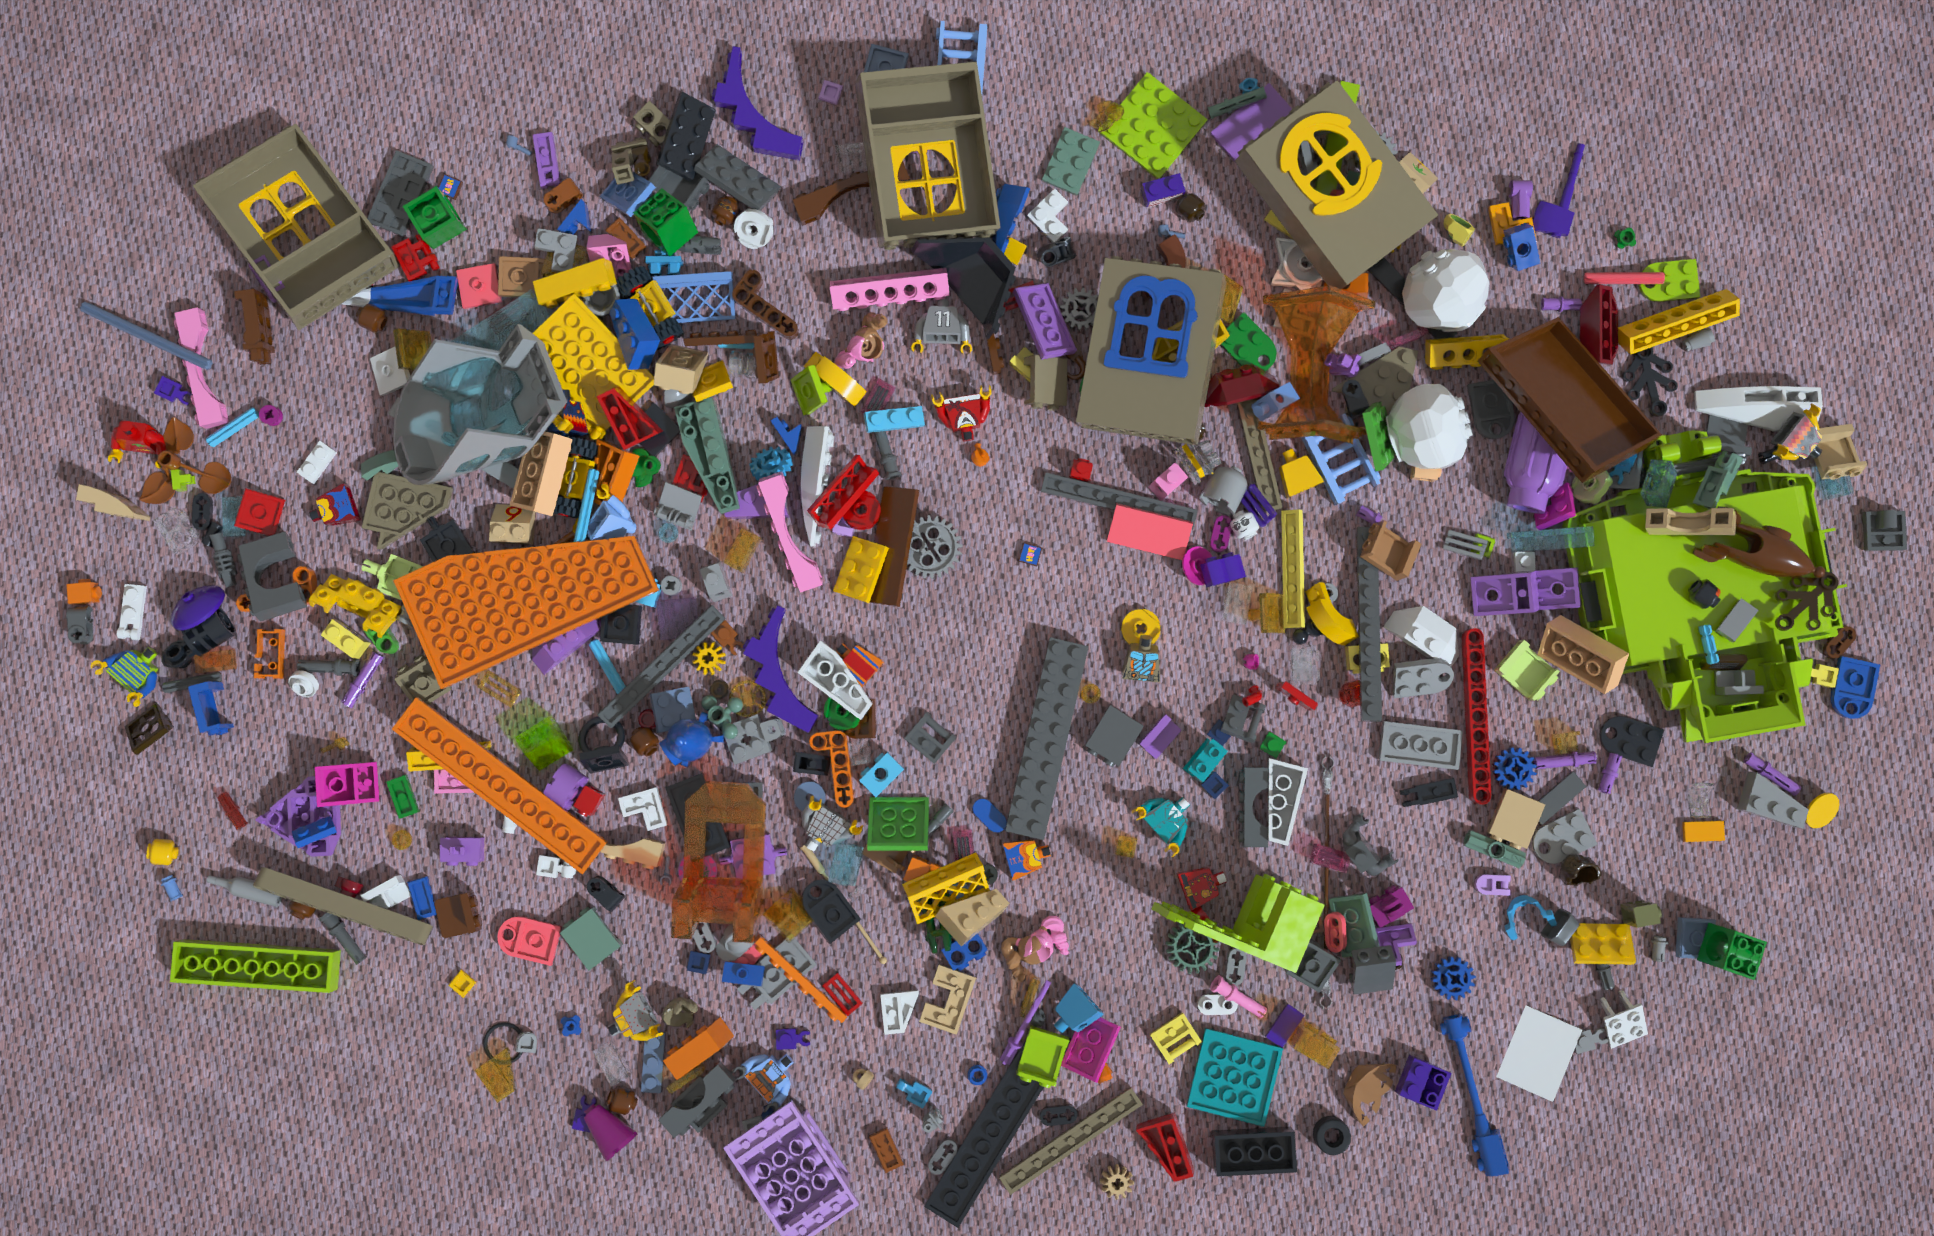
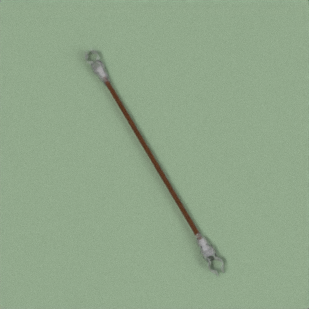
[1319,755,1334,1010]

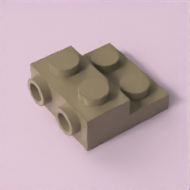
[394,654,452,704]

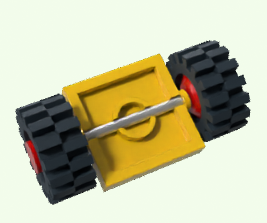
[616,266,684,350]
[553,436,597,518]

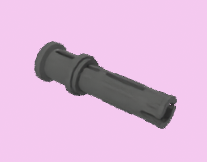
[874,431,902,480]
[297,658,360,676]
[318,913,367,965]

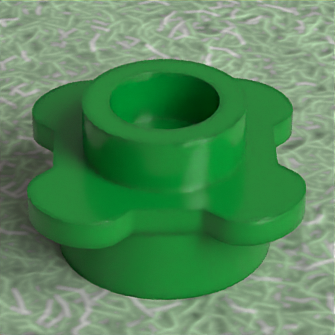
[1614,228,1636,249]

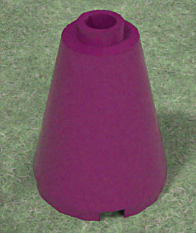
[584,1104,638,1162]

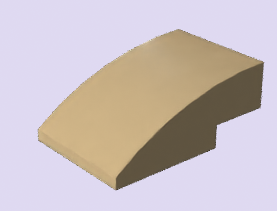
[76,484,150,521]

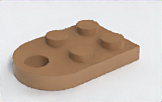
[498,256,557,298]

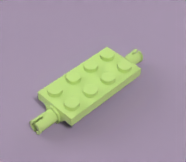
[362,554,424,600]

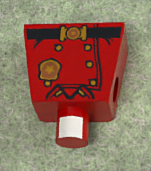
[1176,867,1227,910]

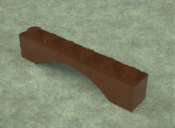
[793,161,910,226]

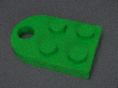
[1220,312,1277,371]

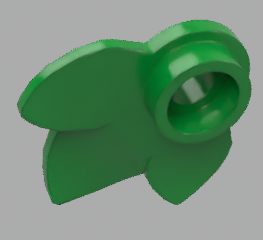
[632,448,661,488]

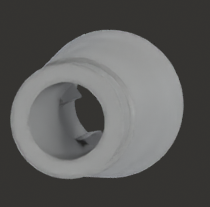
[1682,327,1715,352]

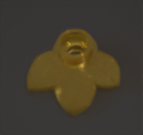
[1089,101,1124,133]

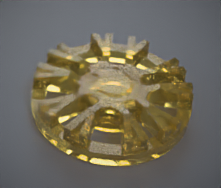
[729,680,766,717]

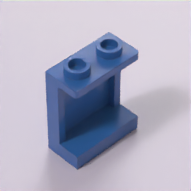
[188,681,234,736]

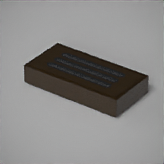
[1699,654,1748,670]

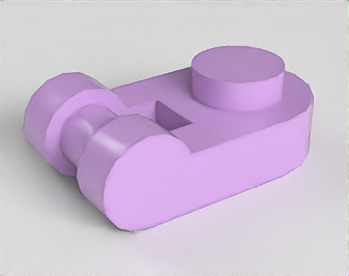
[1474,874,1511,896]

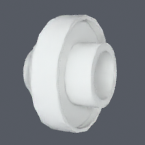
[288,670,319,697]

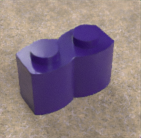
[1200,552,1246,588]

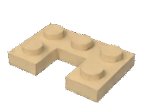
[919,964,976,1035]

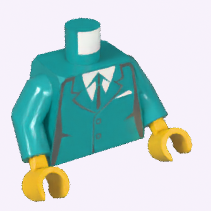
[1131,797,1190,857]

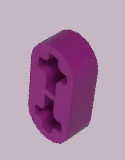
[1210,515,1232,552]

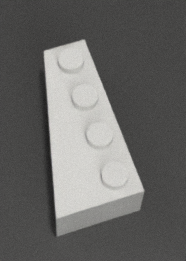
[1268,758,1308,846]

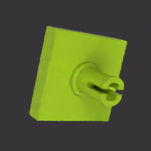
[790,365,832,416]

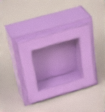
[819,80,843,105]

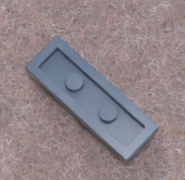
[641,1032,666,1093]

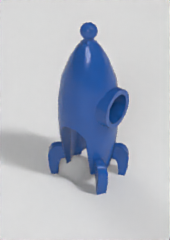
[659,712,724,768]

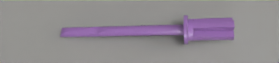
[1000,980,1051,1065]

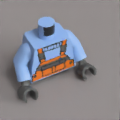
[731,1054,794,1112]

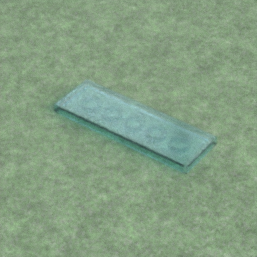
[445,289,551,384]

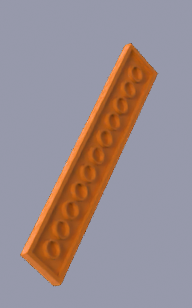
[392,697,608,874]

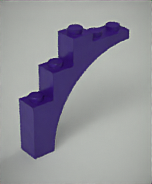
[712,46,804,161]
[742,605,819,733]

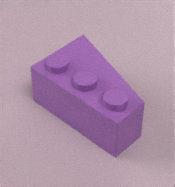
[724,484,790,519]

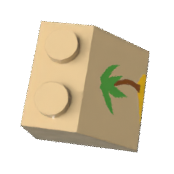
[1399,152,1438,194]

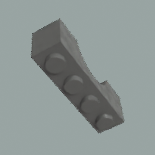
[1238,767,1268,848]
[658,1061,736,1138]

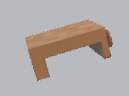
[1360,520,1421,581]

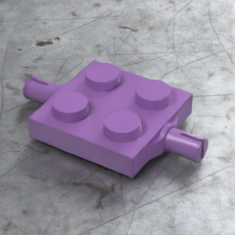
[719,833,787,880]

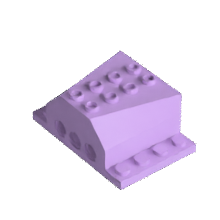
[724,1100,860,1236]

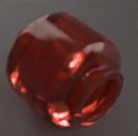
[1339,680,1360,708]

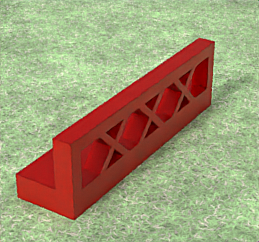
[807,454,879,530]

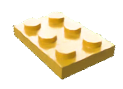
[833,536,889,603]
[1570,923,1636,965]

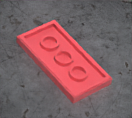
[1107,503,1193,560]

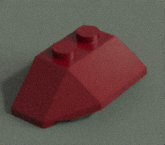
[1579,284,1618,365]
[1205,364,1280,407]

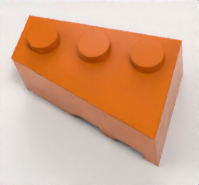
[593,439,640,505]

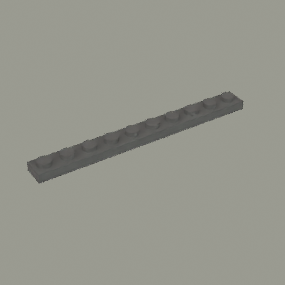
[1356,527,1382,722]

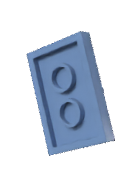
[599,172,656,217]

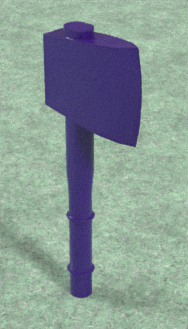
[1533,143,1585,238]

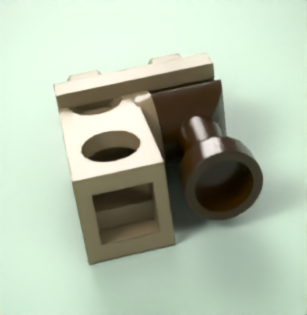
[611,137,651,185]

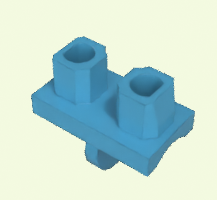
[645,250,683,276]

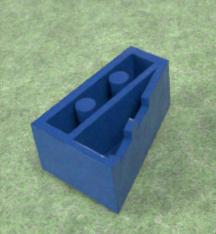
[610,299,660,370]

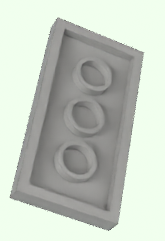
[1379,721,1463,770]

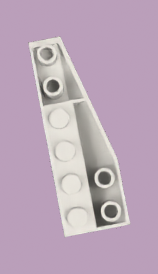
[1694,386,1823,432]
[801,426,835,548]

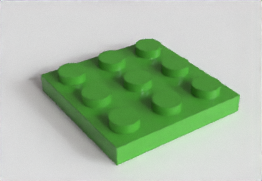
[1362,401,1396,471]
[867,797,929,851]

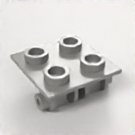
[654,482,702,530]

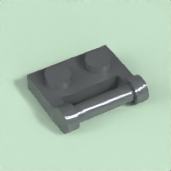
[1220,694,1266,743]
[904,712,957,764]

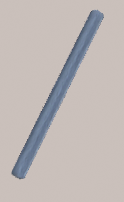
[80,302,213,370]

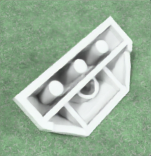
[1383,606,1459,667]

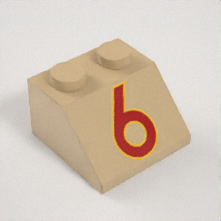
[489,504,535,545]

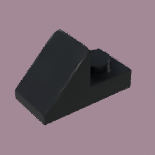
[793,752,831,776]

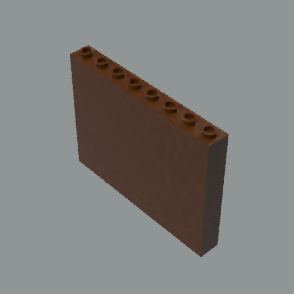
[1478,317,1662,483]

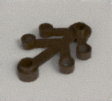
[1775,572,1839,631]

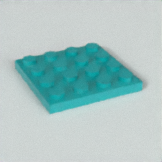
[1186,1028,1283,1127]

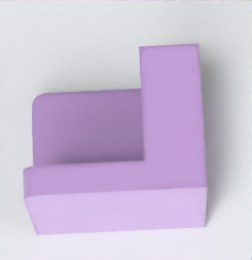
[832,517,854,538]

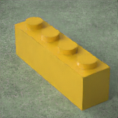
[533,258,617,308]

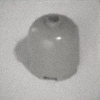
[1199,466,1248,516]

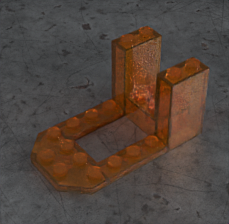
[671,781,766,943]

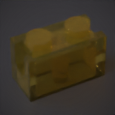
[724,528,761,573]

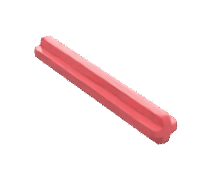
[1584,272,1665,284]

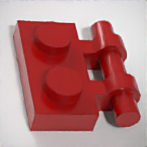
[391,234,440,281]
[672,454,708,503]

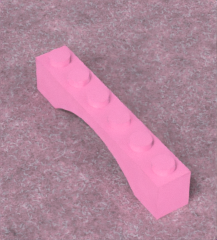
[174,307,229,429]
[757,471,823,593]

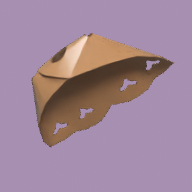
[1343,1064,1397,1126]

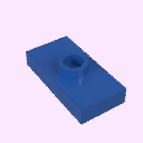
[722,962,765,987]

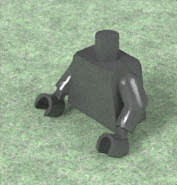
[1342,813,1399,876]

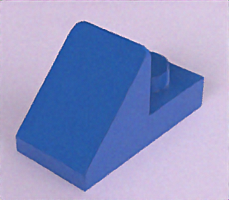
[557,199,591,235]
[771,417,803,455]

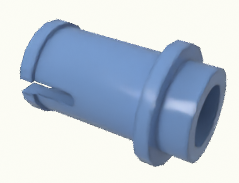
[161,875,183,902]

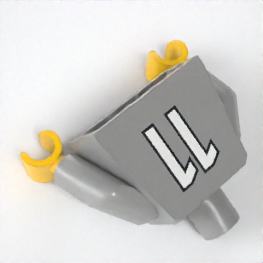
[911,299,972,354]

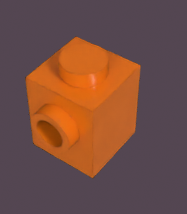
[66,579,102,605]

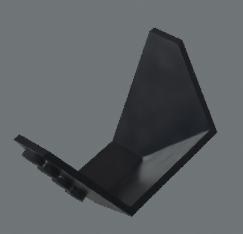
[911,237,1016,340]

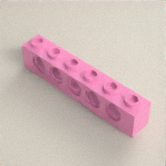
[830,268,950,311]

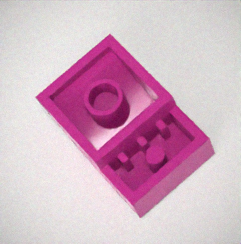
[314,762,379,807]

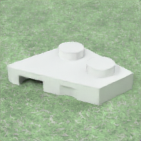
[881,990,919,1035]

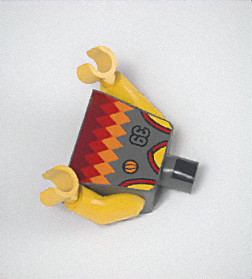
[1770,403,1822,460]

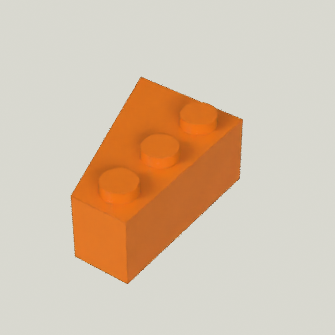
[663,1017,734,1080]

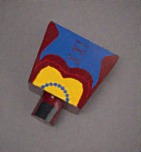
[309,483,361,526]

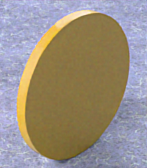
[1805,792,1839,828]

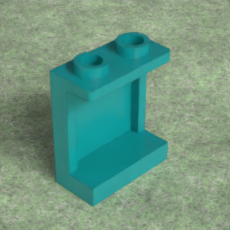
[1182,738,1228,782]

